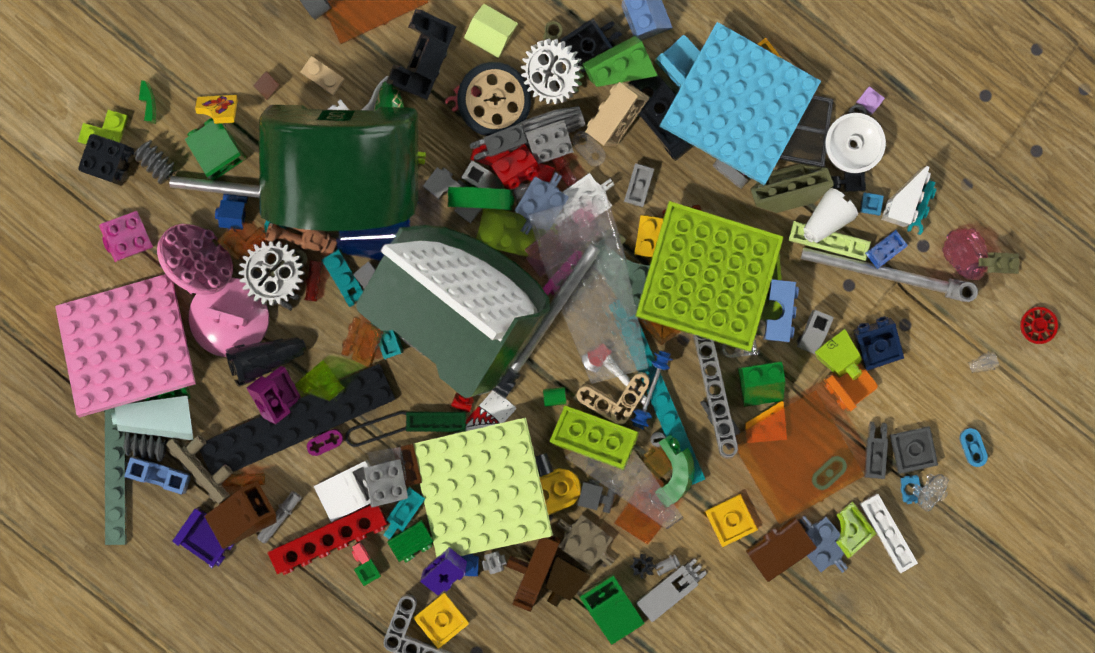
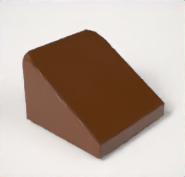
[253,71,281,100]

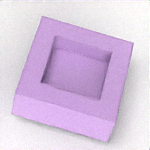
[856,86,885,115]

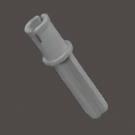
[257,491,302,544]

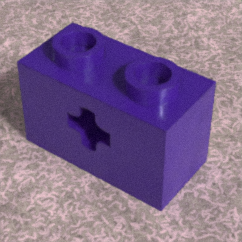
[420,547,467,595]

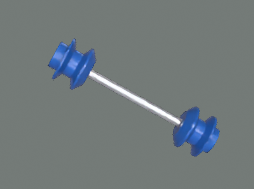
[630,350,673,429]

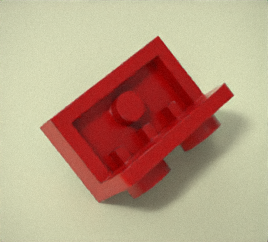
[491,145,540,190]

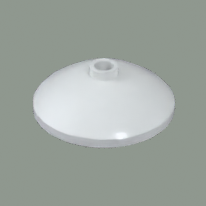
[825,113,886,173]

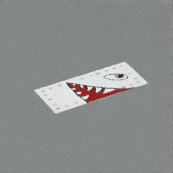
[454,391,517,434]

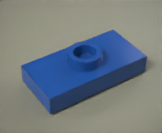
[865,230,908,269]

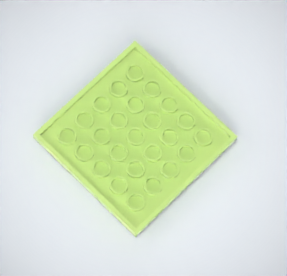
[413,418,553,557]

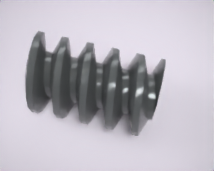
[134,140,177,184]
[123,432,168,461]

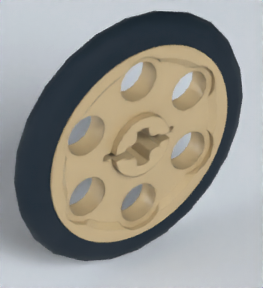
[457,62,531,136]

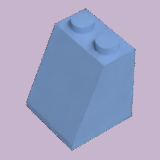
[621,0,673,41]

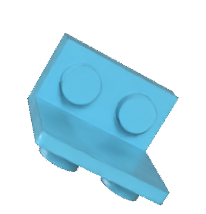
[655,35,700,89]

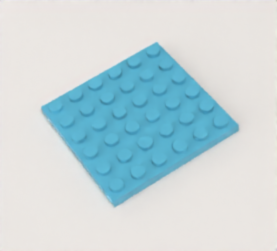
[660,22,821,185]

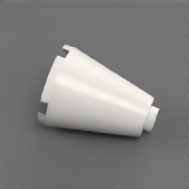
[803,188,858,243]

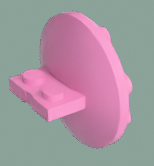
[157,224,233,295]
[189,278,269,357]

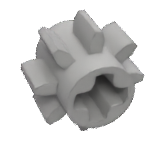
[482,551,507,574]

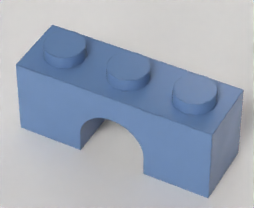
[763,279,799,342]
[124,457,192,495]

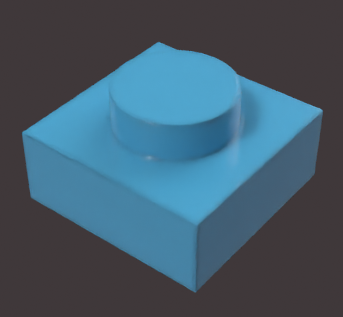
[860,192,884,216]

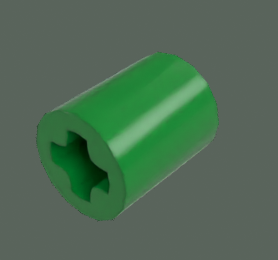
[543,387,566,407]

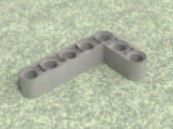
[383,594,452,653]

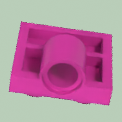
[99,211,153,262]

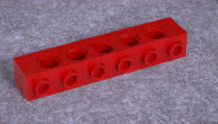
[267,505,388,575]

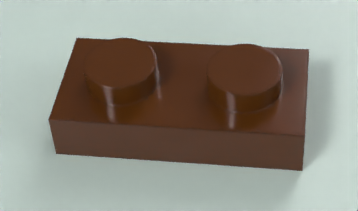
[394,444,422,486]

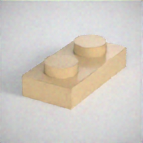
[300,56,345,96]

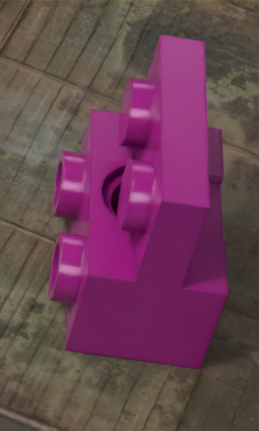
[246,366,301,424]

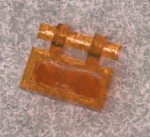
[341,317,384,367]

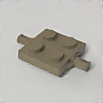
[556,514,615,571]

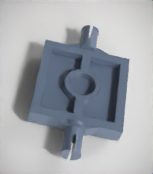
[514,172,569,235]
[798,515,848,573]

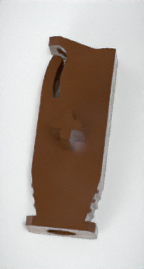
[506,535,560,612]

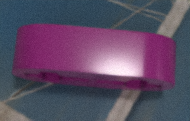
[307,429,343,456]

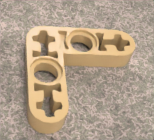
[577,372,650,424]

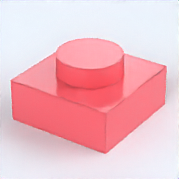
[352,541,371,564]

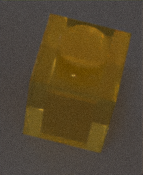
[643,448,672,479]

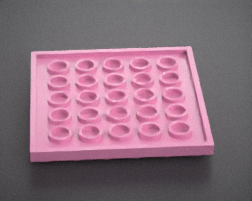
[55,274,196,418]

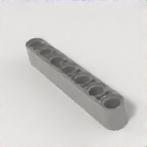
[693,335,738,459]

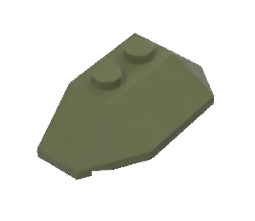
[750,163,834,213]

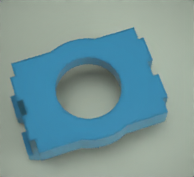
[900,475,921,504]

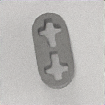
[713,159,748,189]

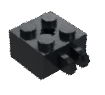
[560,18,622,75]

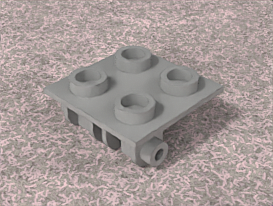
[364,459,408,507]

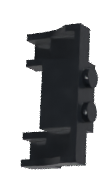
[386,9,457,100]

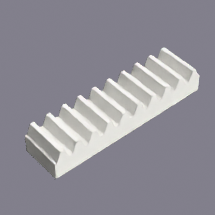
[860,493,918,573]

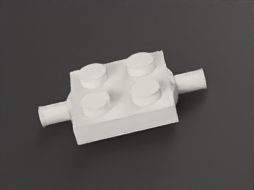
[556,173,614,229]

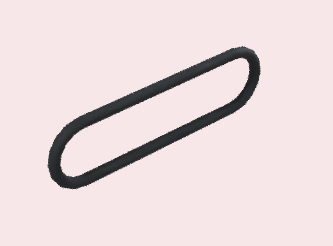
[345,411,406,447]

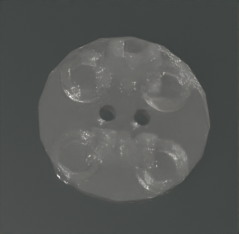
[913,473,949,512]

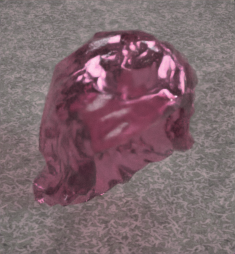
[942,227,988,280]

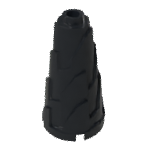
[225,337,306,387]

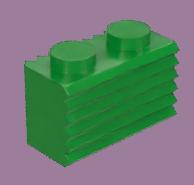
[387,520,434,563]

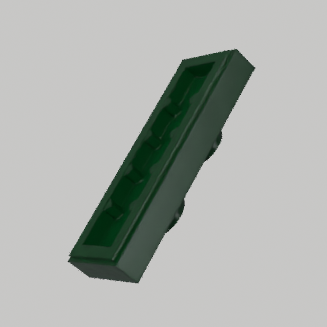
[406,411,466,432]

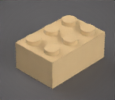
[585,82,649,147]

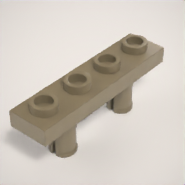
[166,435,233,504]

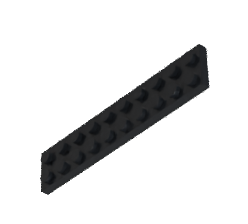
[200,363,396,475]

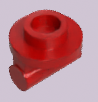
[451,392,474,413]

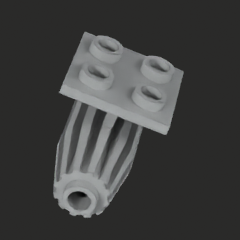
[511,106,585,164]

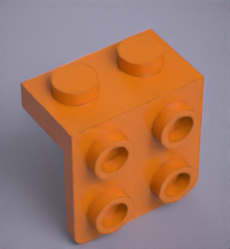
[823,363,878,412]

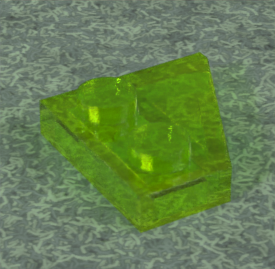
[294,360,344,401]

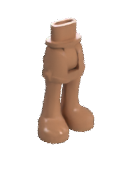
[265,223,337,254]

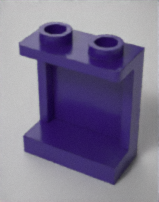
[172,507,235,568]

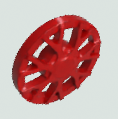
[1020,307,1058,344]

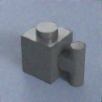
[577,479,616,513]

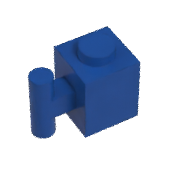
[215,194,248,230]

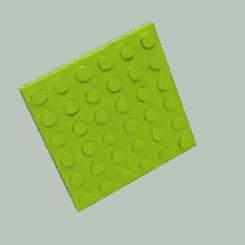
[635,201,783,352]

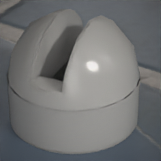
[650,432,666,448]

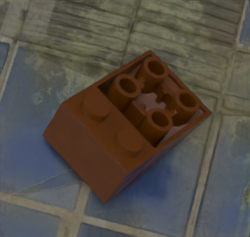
[204,481,277,549]

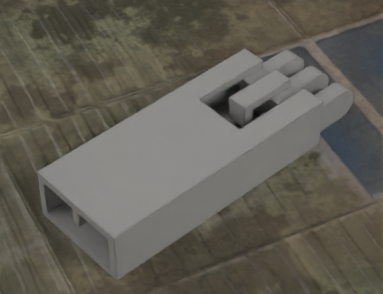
[636,558,707,622]

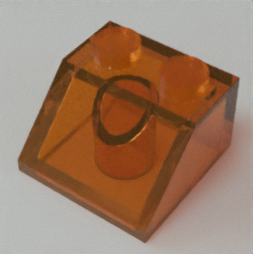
[614,490,670,544]

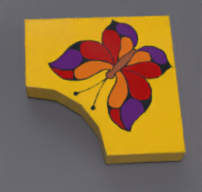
[195,95,238,124]

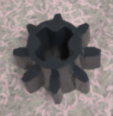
[630,554,657,579]

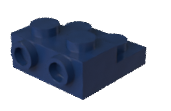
[853,316,904,371]

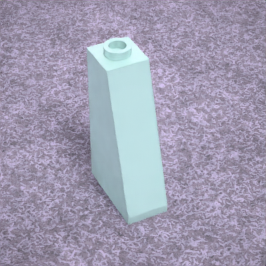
[111,396,193,440]

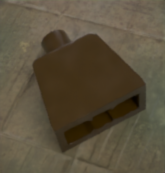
[546,556,590,607]

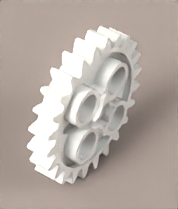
[521,39,584,104]
[238,241,305,306]

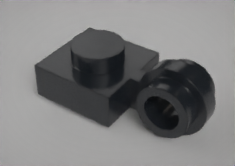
[831,172,866,192]

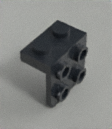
[78,134,135,186]

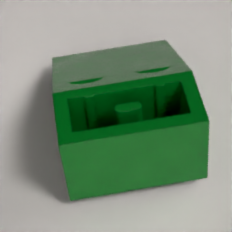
[579,573,645,645]

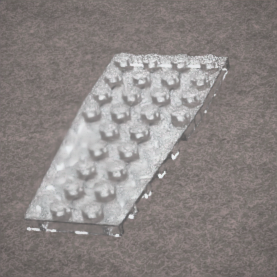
[529,192,649,384]

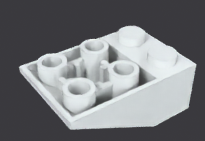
[881,166,931,227]
[314,460,370,522]

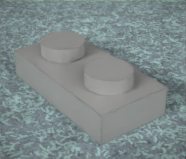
[624,163,654,208]

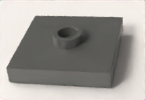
[890,426,938,474]

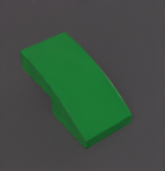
[139,80,156,124]

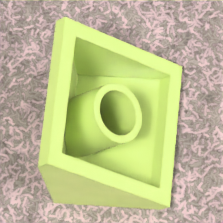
[464,4,518,58]

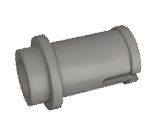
[654,555,680,576]

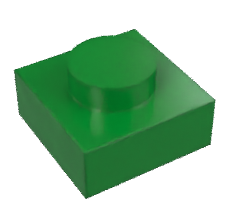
[354,558,382,586]

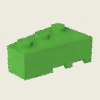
[582,36,657,87]

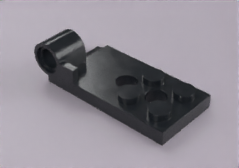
[629,72,691,161]

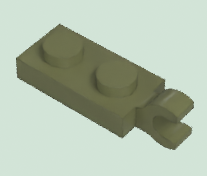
[979,252,1020,274]

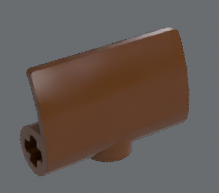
[746,517,817,582]

